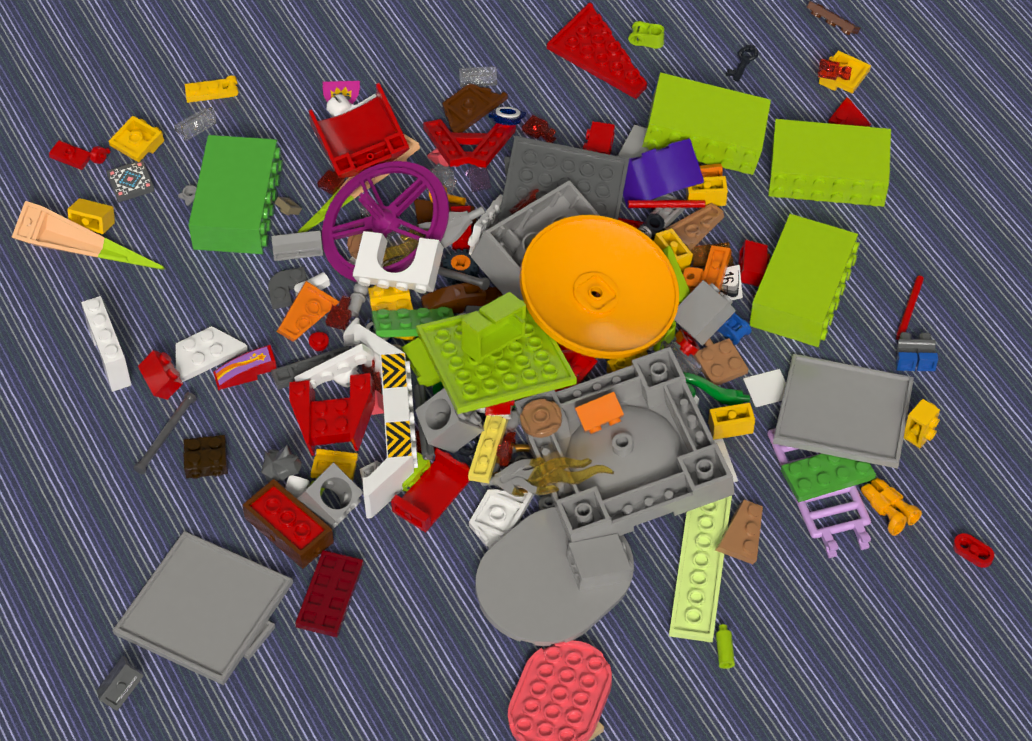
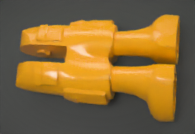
[861,478,922,536]

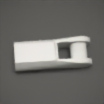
[294,272,330,296]

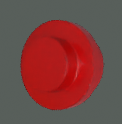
[309,332,329,351]

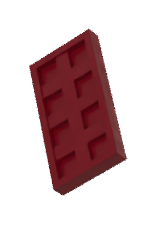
[295,550,364,638]

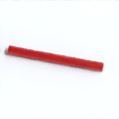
[628,200,706,208]
[896,275,924,340]

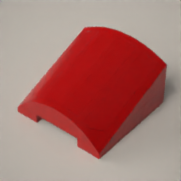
[308,83,410,178]

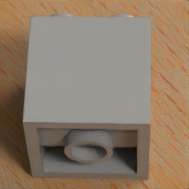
[415,388,484,453]
[297,462,363,529]

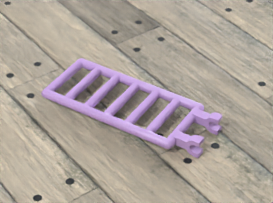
[767,428,871,558]

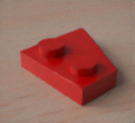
[828,98,871,127]

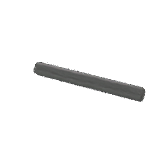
[414,384,435,460]

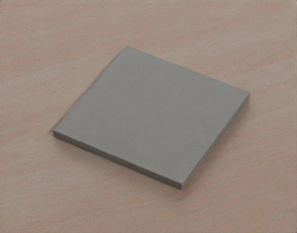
[773,354,914,469]
[112,531,293,685]

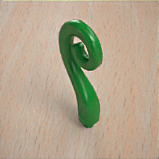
[683,372,750,406]

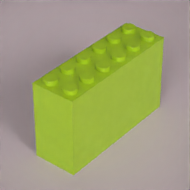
[642,72,771,175]
[768,119,891,207]
[750,214,860,347]

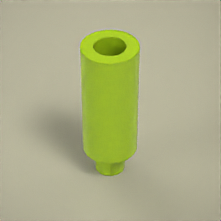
[716,624,735,669]

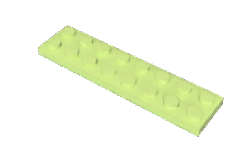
[669,496,732,643]

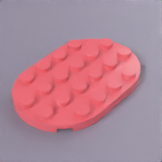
[508,640,612,741]

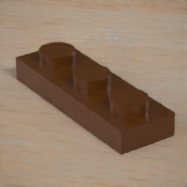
[807,1,861,35]

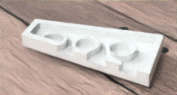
[468,194,503,255]

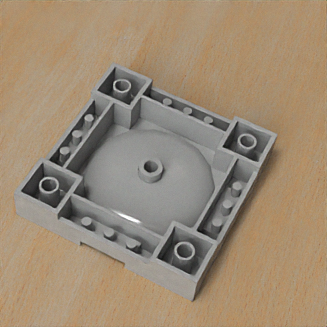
[515,347,735,543]

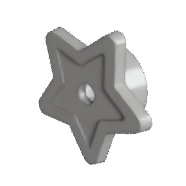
[178,185,197,206]

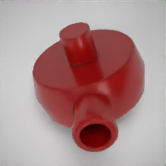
[90,146,110,164]

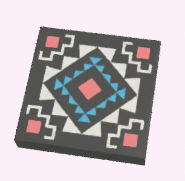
[106,160,155,203]

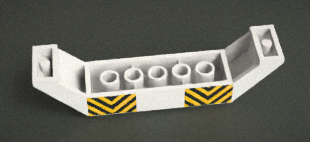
[354,324,418,518]

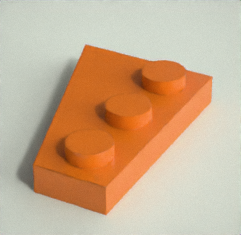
[276,281,339,342]

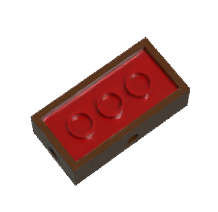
[242,479,334,569]

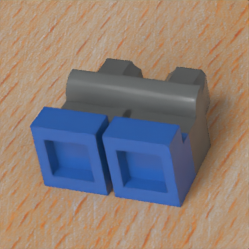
[896,332,938,371]

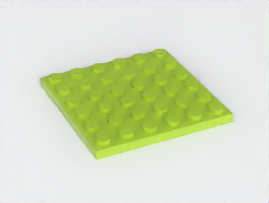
[416,300,577,414]

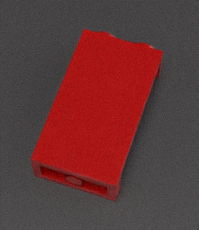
[391,448,470,533]

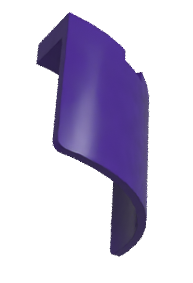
[623,139,704,209]

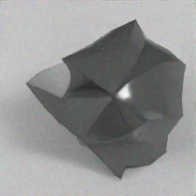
[261,445,301,482]

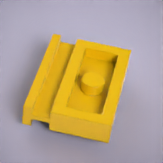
[311,449,358,481]

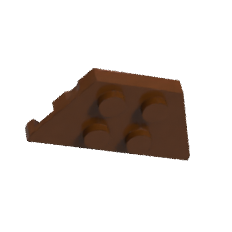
[442,83,508,133]

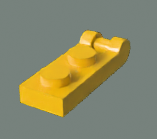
[185,76,239,103]

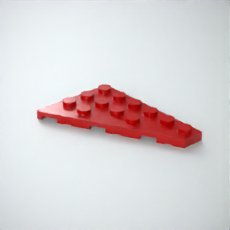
[547,2,647,99]

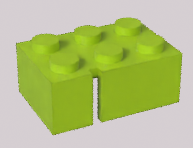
[462,292,526,362]

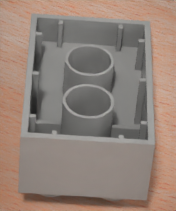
[471,180,600,300]

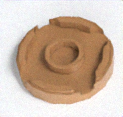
[520,399,562,438]

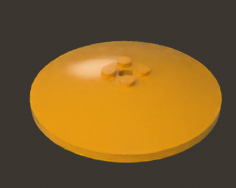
[519,215,679,359]

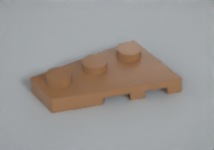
[665,203,724,251]
[715,499,763,564]

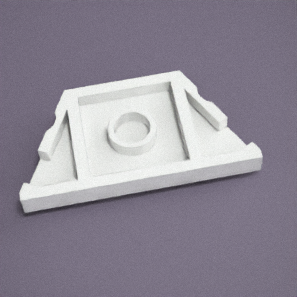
[176,326,248,382]
[469,489,534,549]

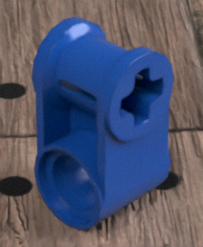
[717,313,752,345]

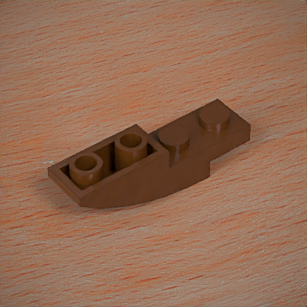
[421,283,503,313]

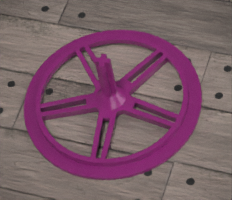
[322,161,449,282]

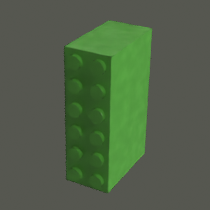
[189,135,283,254]

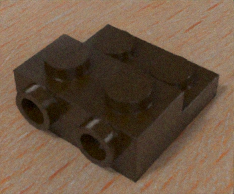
[183,435,228,479]

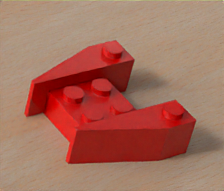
[289,373,375,456]

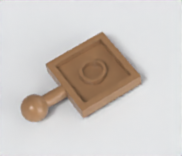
[693,338,749,386]

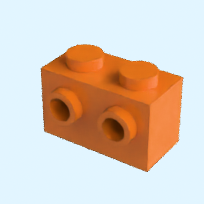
[575,392,624,434]

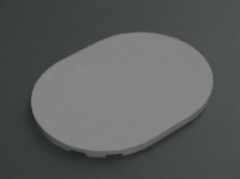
[475,507,634,646]

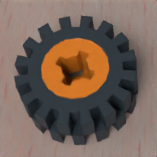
[443,249,479,285]

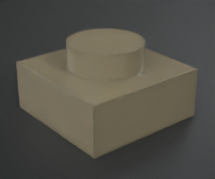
[275,197,302,216]

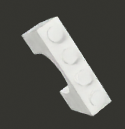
[353,231,444,293]
[81,296,131,392]

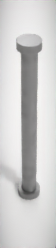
[438,267,490,290]
[133,392,197,474]

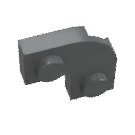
[268,267,307,309]

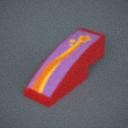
[213,345,277,390]

